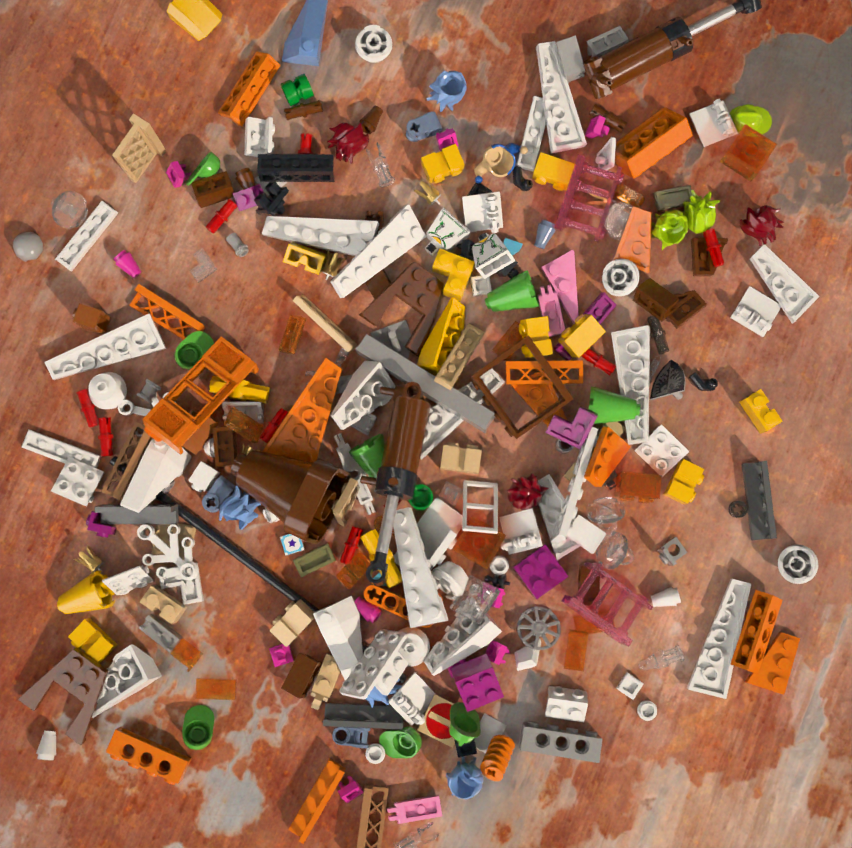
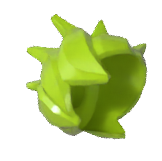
[683,190,720,234]
[651,210,689,250]

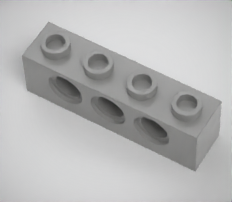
[519,721,603,763]

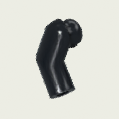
[513,166,533,191]
[689,372,718,391]

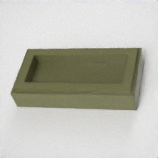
[653,185,692,212]
[293,543,336,577]

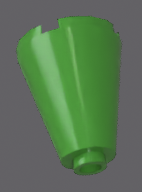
[485,270,539,312]
[589,386,640,425]
[349,434,386,478]

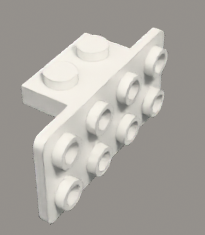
[394,498,463,570]
[339,629,409,699]

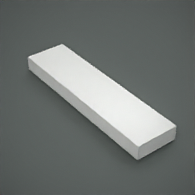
[516,96,546,172]
[55,201,118,272]
[22,430,101,468]

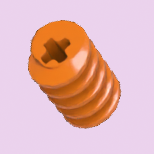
[480,735,515,781]

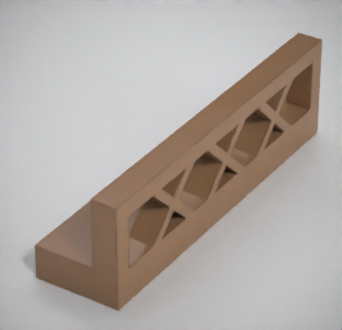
[101,422,152,501]
[357,784,389,848]

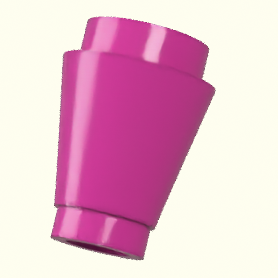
[114,250,142,279]
[354,596,382,623]

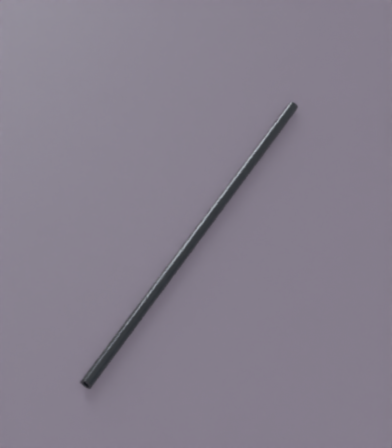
[110,456,408,684]

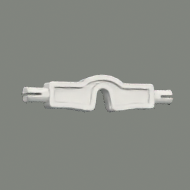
[334,433,376,515]

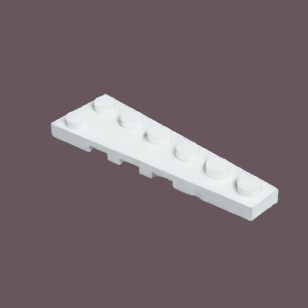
[536,41,587,153]
[330,204,427,298]
[262,216,379,256]
[45,314,166,380]
[611,325,650,445]
[420,369,505,460]
[550,427,599,545]
[393,507,448,628]
[687,579,751,699]

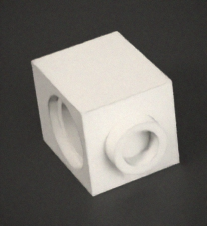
[188,461,220,493]

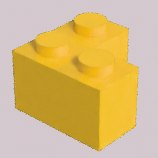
[432,248,475,302]

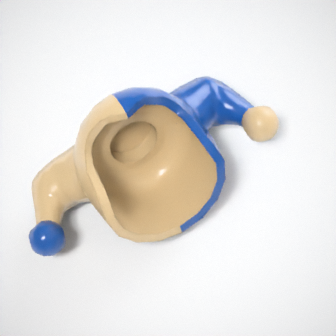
[474,143,528,184]

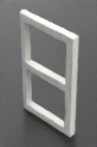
[462,480,498,534]

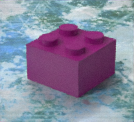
[512,544,569,599]
[450,654,504,712]

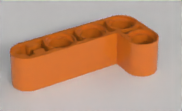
[364,585,443,628]

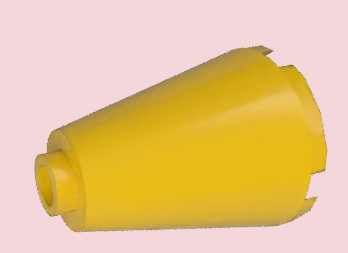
[57,570,115,614]

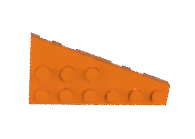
[262,357,342,463]

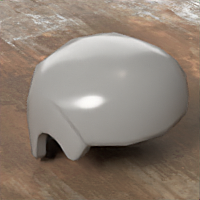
[13,232,43,262]

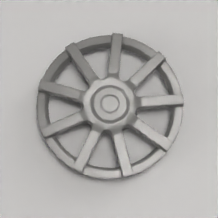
[517,606,561,650]

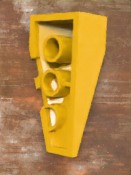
[417,297,465,382]

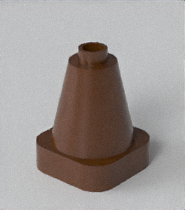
[231,450,351,544]

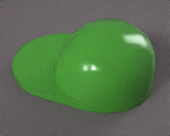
[186,152,220,186]
[174,331,214,370]
[182,705,215,750]
[379,727,422,758]

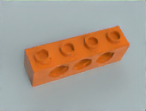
[730,590,783,675]
[106,727,192,785]

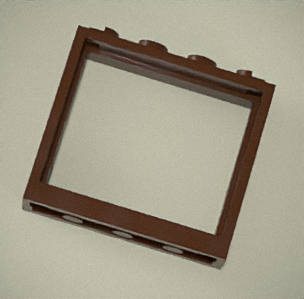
[471,335,574,439]

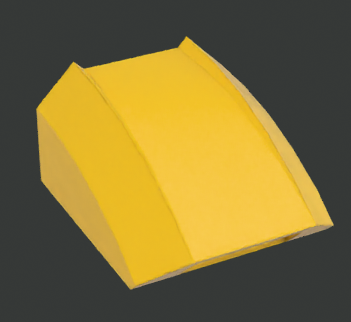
[167,0,222,41]

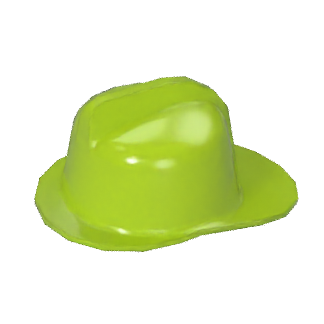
[729,104,772,135]

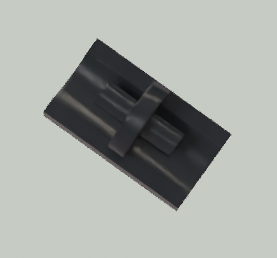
[254,181,289,216]

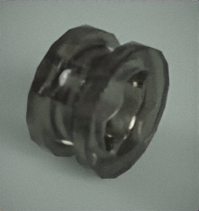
[728,501,748,518]

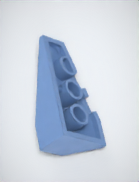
[282,0,328,66]

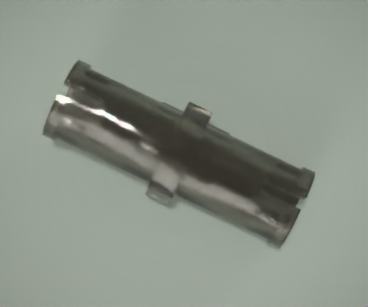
[647,316,670,354]

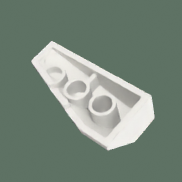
[331,361,395,430]

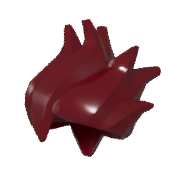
[327,122,369,164]
[740,205,784,247]
[507,473,549,510]

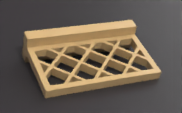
[112,113,166,183]

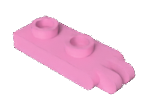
[537,284,565,337]
[387,795,442,824]

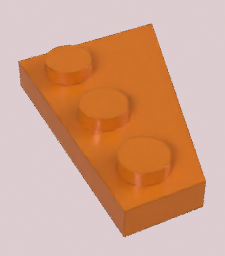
[613,206,652,273]
[511,370,567,427]
[584,427,631,487]
[745,632,800,695]

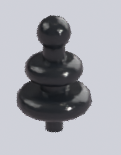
[484,574,510,589]

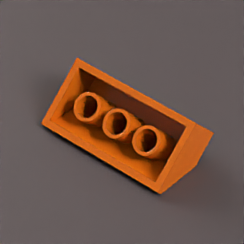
[615,107,693,179]

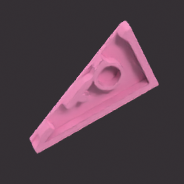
[541,250,578,324]

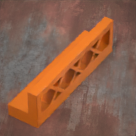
[218,52,281,127]
[129,284,206,340]
[505,360,583,385]
[288,758,346,844]

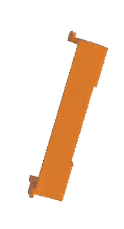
[142,336,259,455]

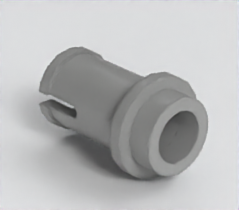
[226,233,249,257]

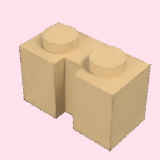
[440,442,482,474]
[140,585,187,624]
[270,599,315,647]

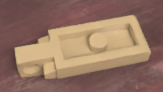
[311,653,341,710]

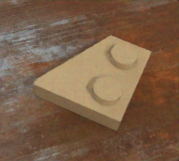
[332,478,360,527]

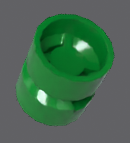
[280,73,314,106]
[409,484,433,510]

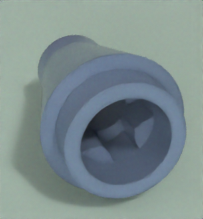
[534,220,556,249]

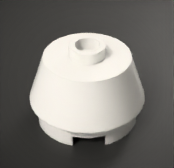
[355,25,392,63]
[602,259,639,296]
[89,372,127,409]
[778,545,818,584]
[432,561,468,600]
[398,627,430,667]

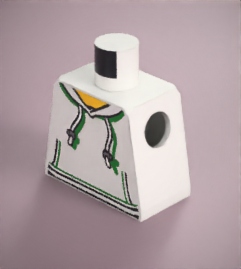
[425,208,470,256]
[472,233,515,279]

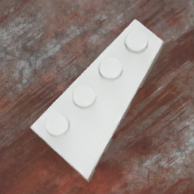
[750,245,819,324]
[538,474,580,560]

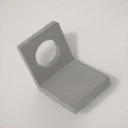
[657,537,687,566]

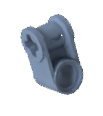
[406,112,443,142]
[202,475,235,513]
[332,727,371,748]

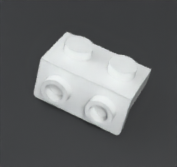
[244,117,275,157]
[545,686,588,722]

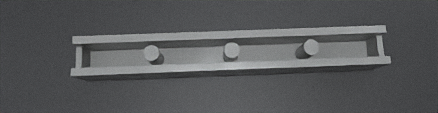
[355,334,495,433]

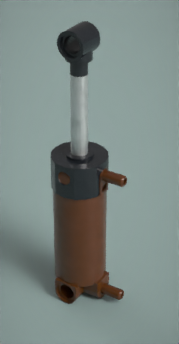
[583,0,762,99]
[360,382,431,586]

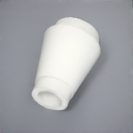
[651,587,681,607]
[36,731,56,760]

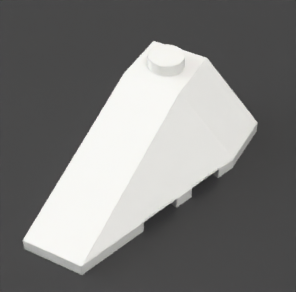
[120,438,191,513]
[313,596,363,680]
[424,597,502,676]
[83,644,162,718]

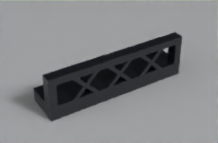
[257,154,335,182]

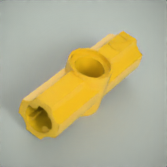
[209,376,270,404]
[361,529,402,588]

